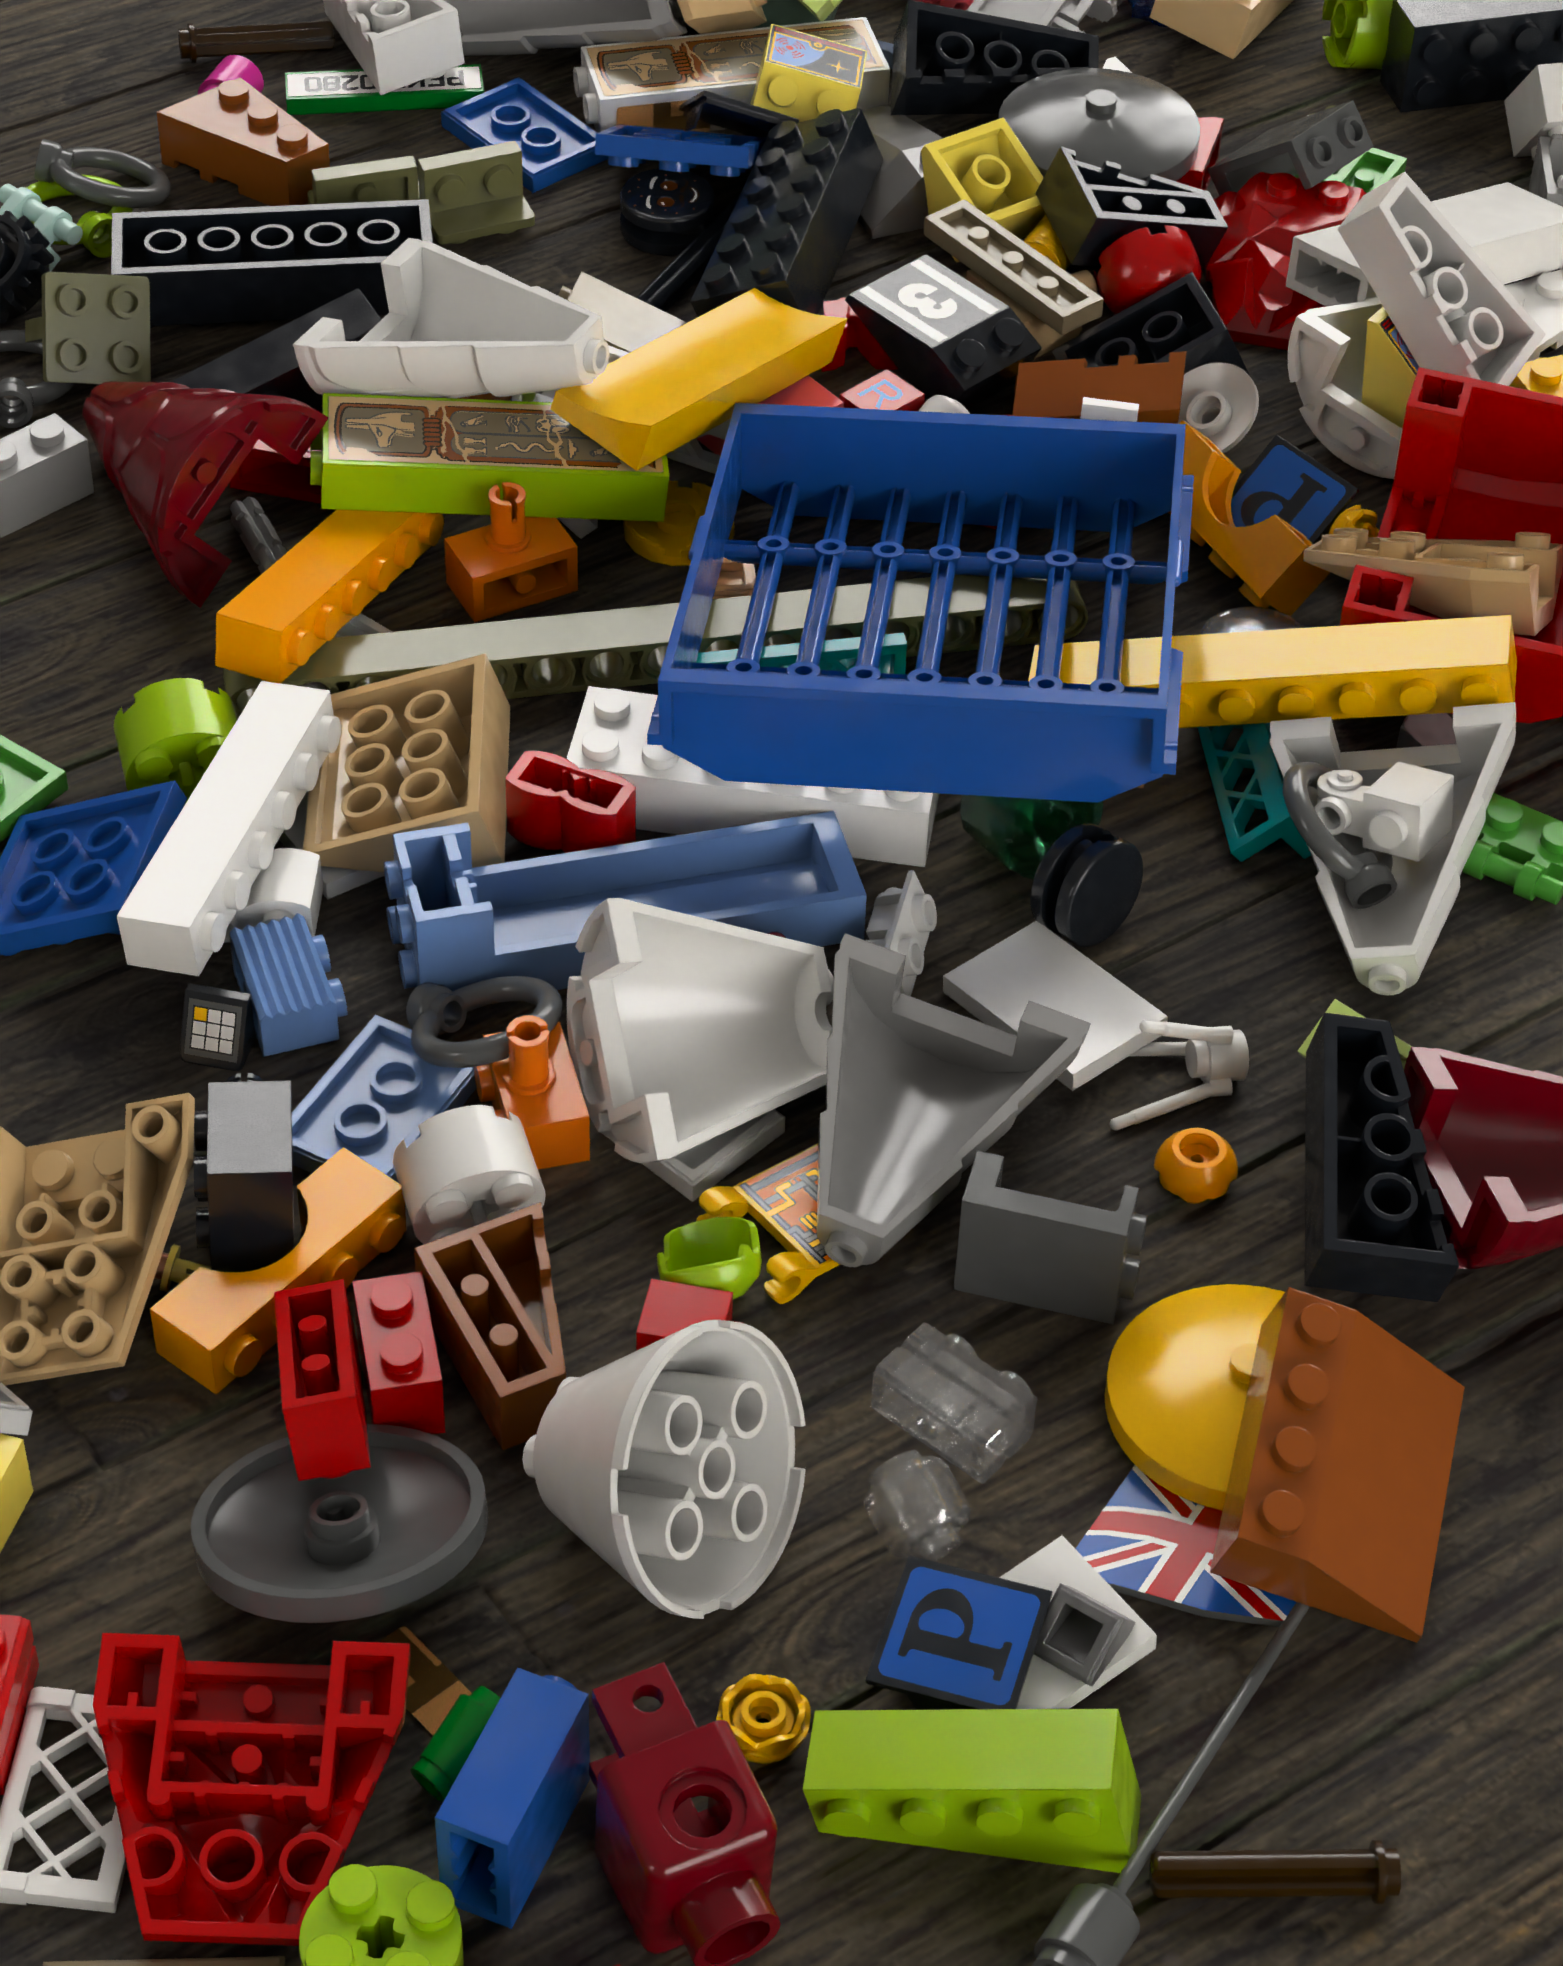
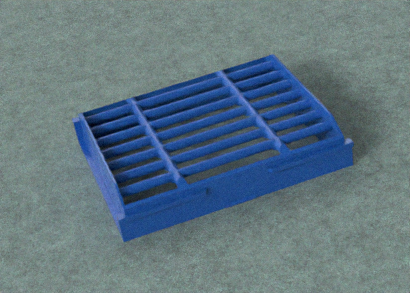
[647,403,1194,803]

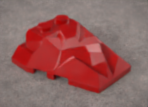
[1203,172,1367,350]
[93,1633,411,1946]

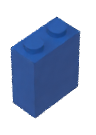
[435,1667,590,1929]

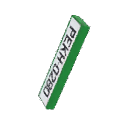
[285,64,484,115]

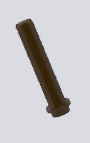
[178,21,335,63]
[1149,1840,1401,1904]

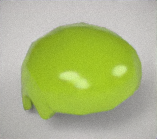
[657,1217,762,1300]

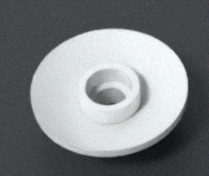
[1178,362,1259,453]

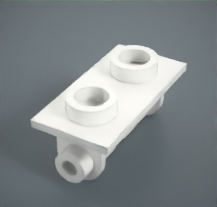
[865,870,937,996]

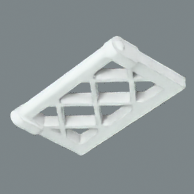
[0,1687,127,1913]

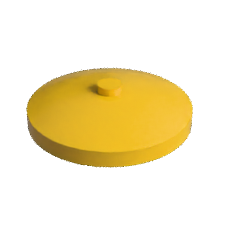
[1105,1284,1285,1511]

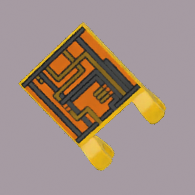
[696,1143,841,1304]

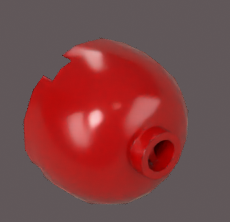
[1093,225,1202,315]

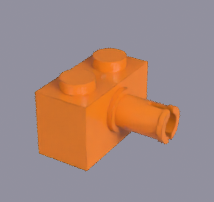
[444,482,578,623]
[474,1015,590,1170]

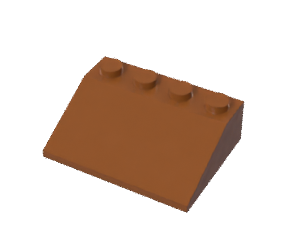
[1210,1287,1465,1643]

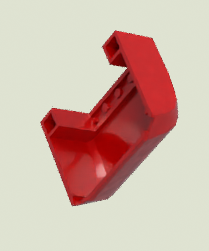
[1339,367,1563,723]

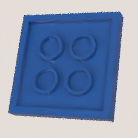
[595,124,766,177]
[0,780,187,956]

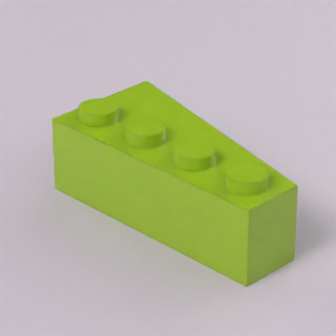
[803,1709,1141,1873]

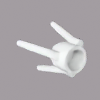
[1110,1020,1249,1130]

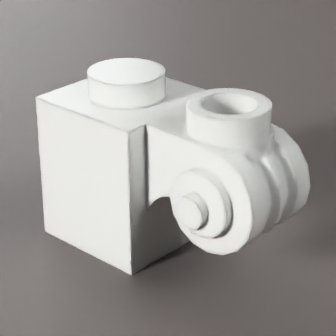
[1314,762,1454,862]

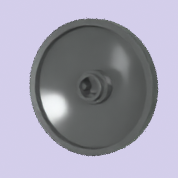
[998,68,1200,181]
[191,1424,488,1623]

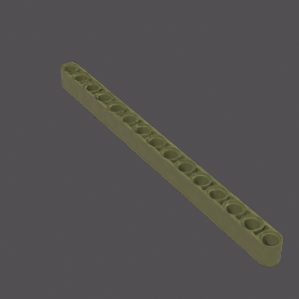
[222,574,1088,720]

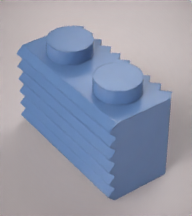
[229,913,347,1057]

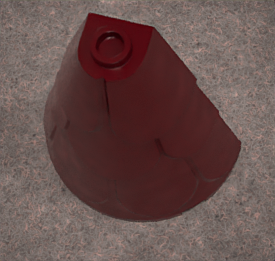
[83,381,329,608]
[1404,1047,1563,1269]

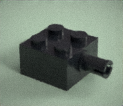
[194,1073,294,1272]

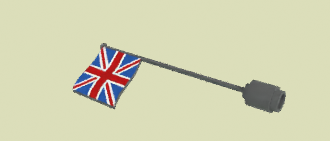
[1032,1465,1310,1966]

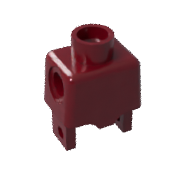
[589,1662,781,1966]

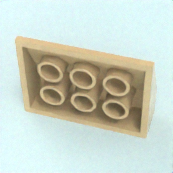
[303,653,510,873]

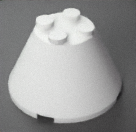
[522,1320,806,1619]

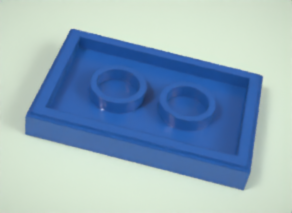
[441,77,608,193]

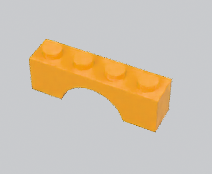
[1167,420,1330,618]
[150,1147,406,1395]

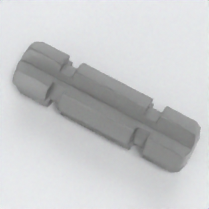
[230,496,287,574]

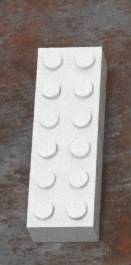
[567,686,940,867]

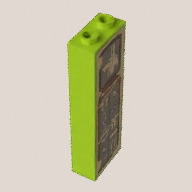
[310,393,669,522]

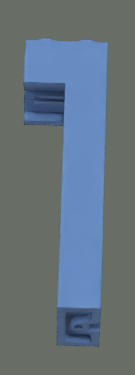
[384,811,867,991]

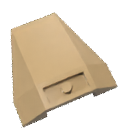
[1303,528,1563,636]
[0,1093,195,1385]

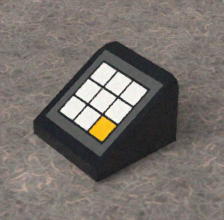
[180,983,256,1071]

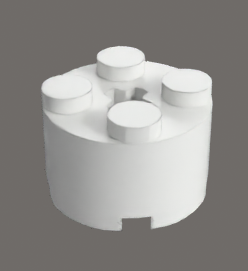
[393,1105,546,1244]

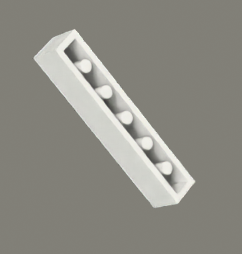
[117,681,341,976]

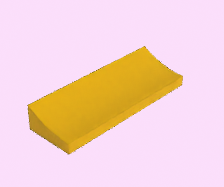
[550,288,848,471]

